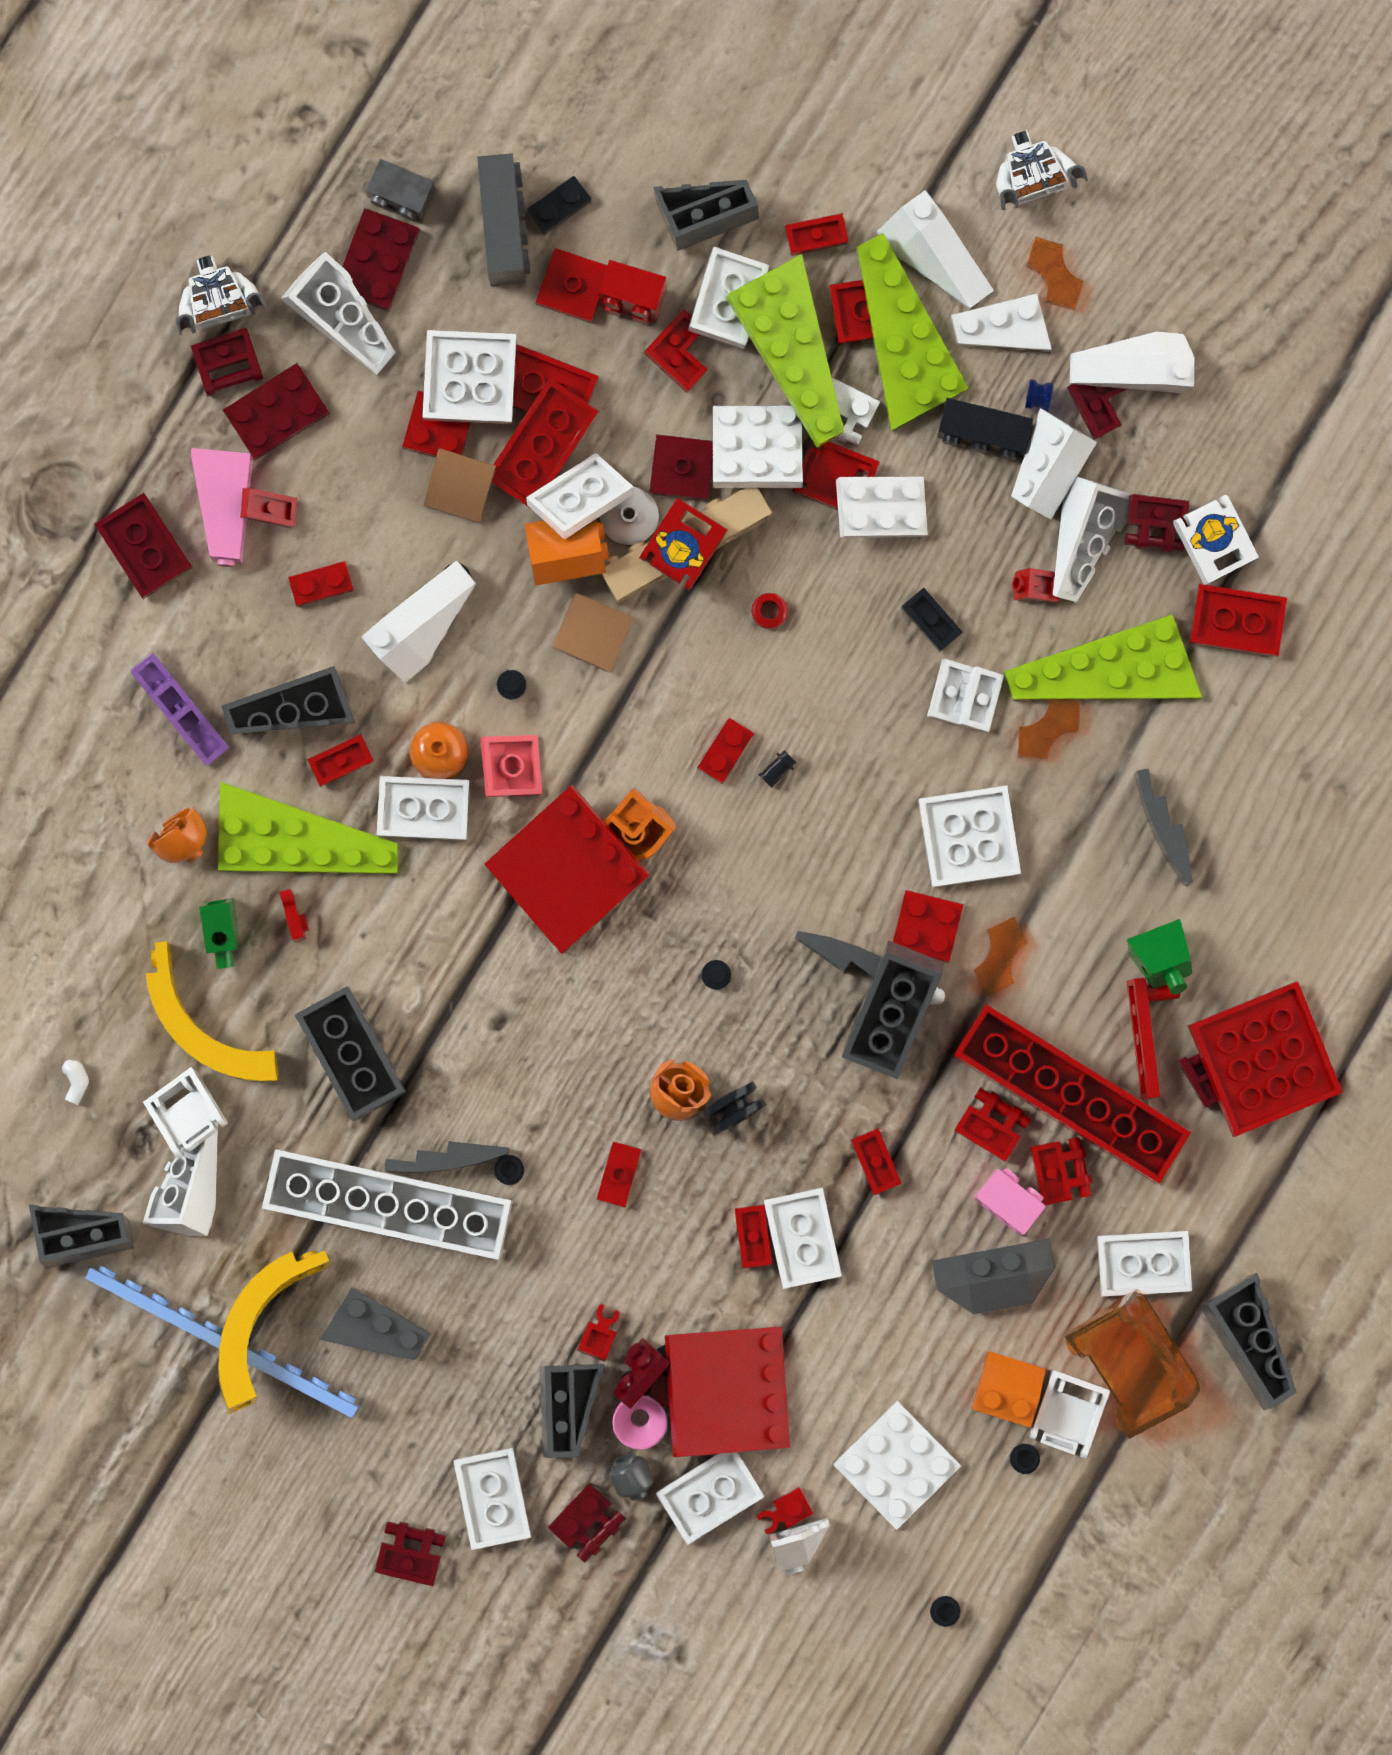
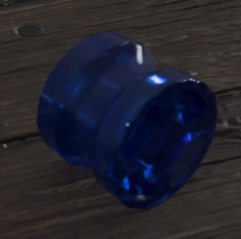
[1025,379,1053,412]

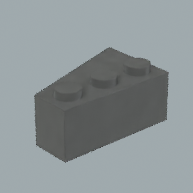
[653,180,759,251]
[29,1205,134,1269]
[321,1287,432,1360]
[540,1364,605,1458]

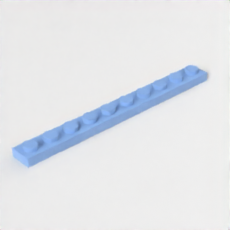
[85,1265,360,1418]

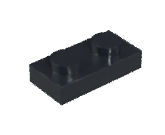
[526,176,592,235]
[901,587,963,653]

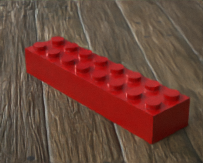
[952,1004,1191,1184]

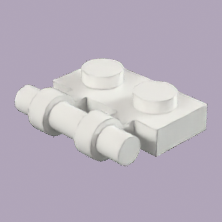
[831,377,880,446]

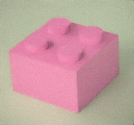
[972,1168,1046,1236]

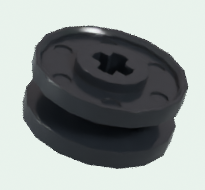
[700,1082,767,1137]

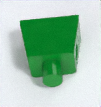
[199,898,240,969]
[1127,919,1193,994]

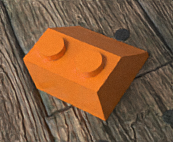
[970,1351,1046,1428]

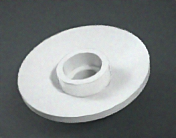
[600,487,659,545]

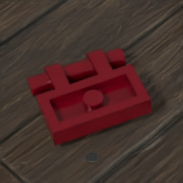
[1124,494,1189,553]
[548,1483,626,1563]
[375,1521,446,1586]

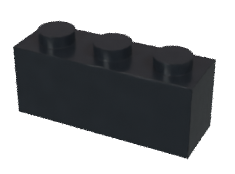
[937,398,1033,460]

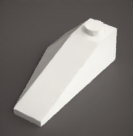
[876,190,994,309]
[281,252,396,375]
[1070,332,1194,393]
[1053,476,1131,602]
[362,560,476,683]
[143,1122,218,1236]
[769,1518,830,1575]

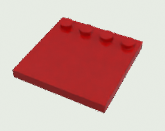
[484,785,651,954]
[1188,981,1343,1137]
[665,1326,790,1457]

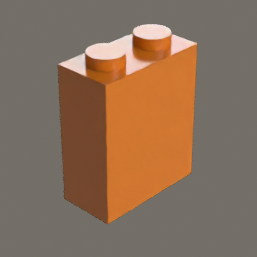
[524,519,610,586]

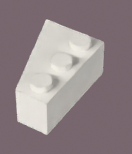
[1011,408,1097,519]

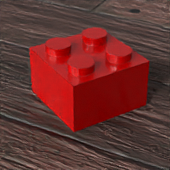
[599,260,667,325]

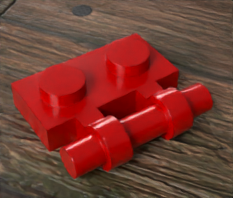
[954,1087,1031,1162]
[1030,1137,1093,1206]

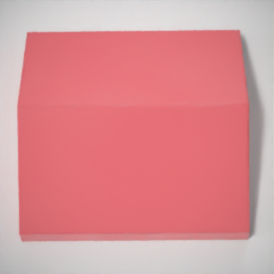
[481,735,543,798]

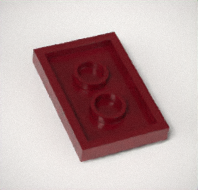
[342,208,420,312]
[223,363,330,461]
[94,492,193,600]

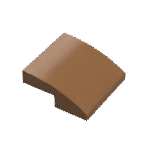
[424,448,497,523]
[552,593,633,672]

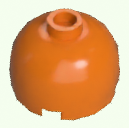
[410,722,469,779]
[147,807,207,863]
[649,1060,711,1121]

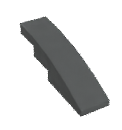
[1134,769,1193,886]
[795,931,881,979]
[384,1141,510,1173]

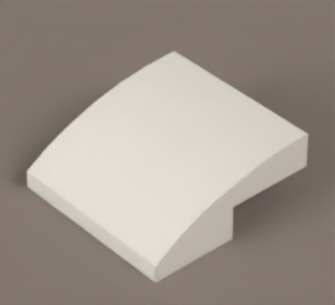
[927,659,1004,732]

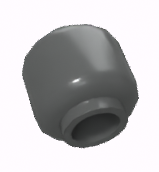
[609,1453,653,1501]

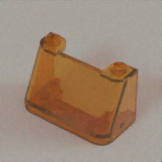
[1065,1289,1200,1439]

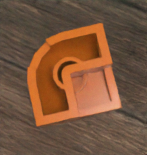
[604,788,676,861]

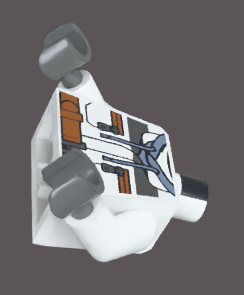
[996,131,1088,210]
[176,255,267,335]

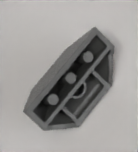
[932,1238,1055,1314]

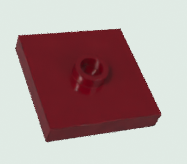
[649,434,713,501]

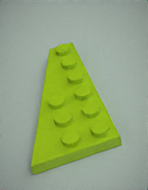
[856,233,968,432]
[725,254,844,448]
[1003,614,1202,701]
[218,781,398,874]

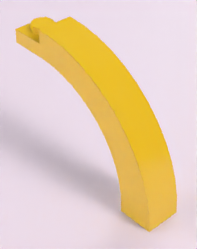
[146,941,280,1082]
[218,1250,329,1415]

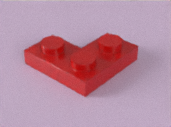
[644,309,708,393]

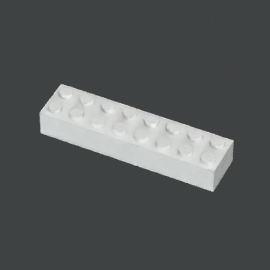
[262,1149,513,1260]

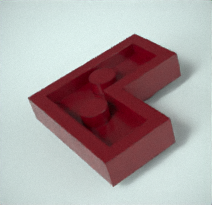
[1067,384,1127,440]
[613,1338,670,1409]

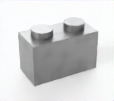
[366,159,436,220]

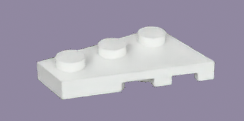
[951,294,1052,352]

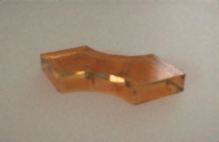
[1026,236,1083,311]
[1017,699,1080,759]
[974,917,1027,997]

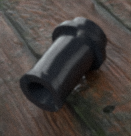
[758,750,797,788]

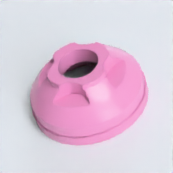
[612,1394,668,1450]

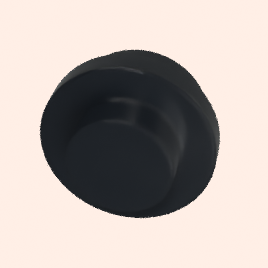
[497,670,526,700]
[701,960,731,990]
[494,1155,524,1185]
[1010,1443,1040,1474]
[930,1596,961,1627]

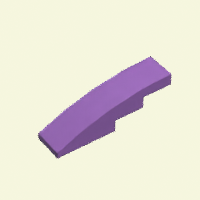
[129,652,229,766]

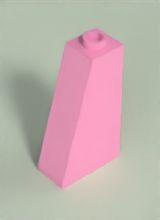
[191,448,253,567]

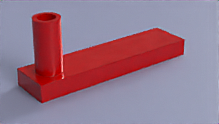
[1126,977,1181,1100]

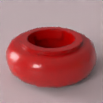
[751,593,788,629]

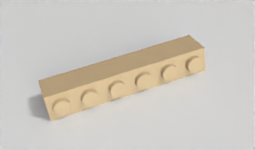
[600,488,772,605]

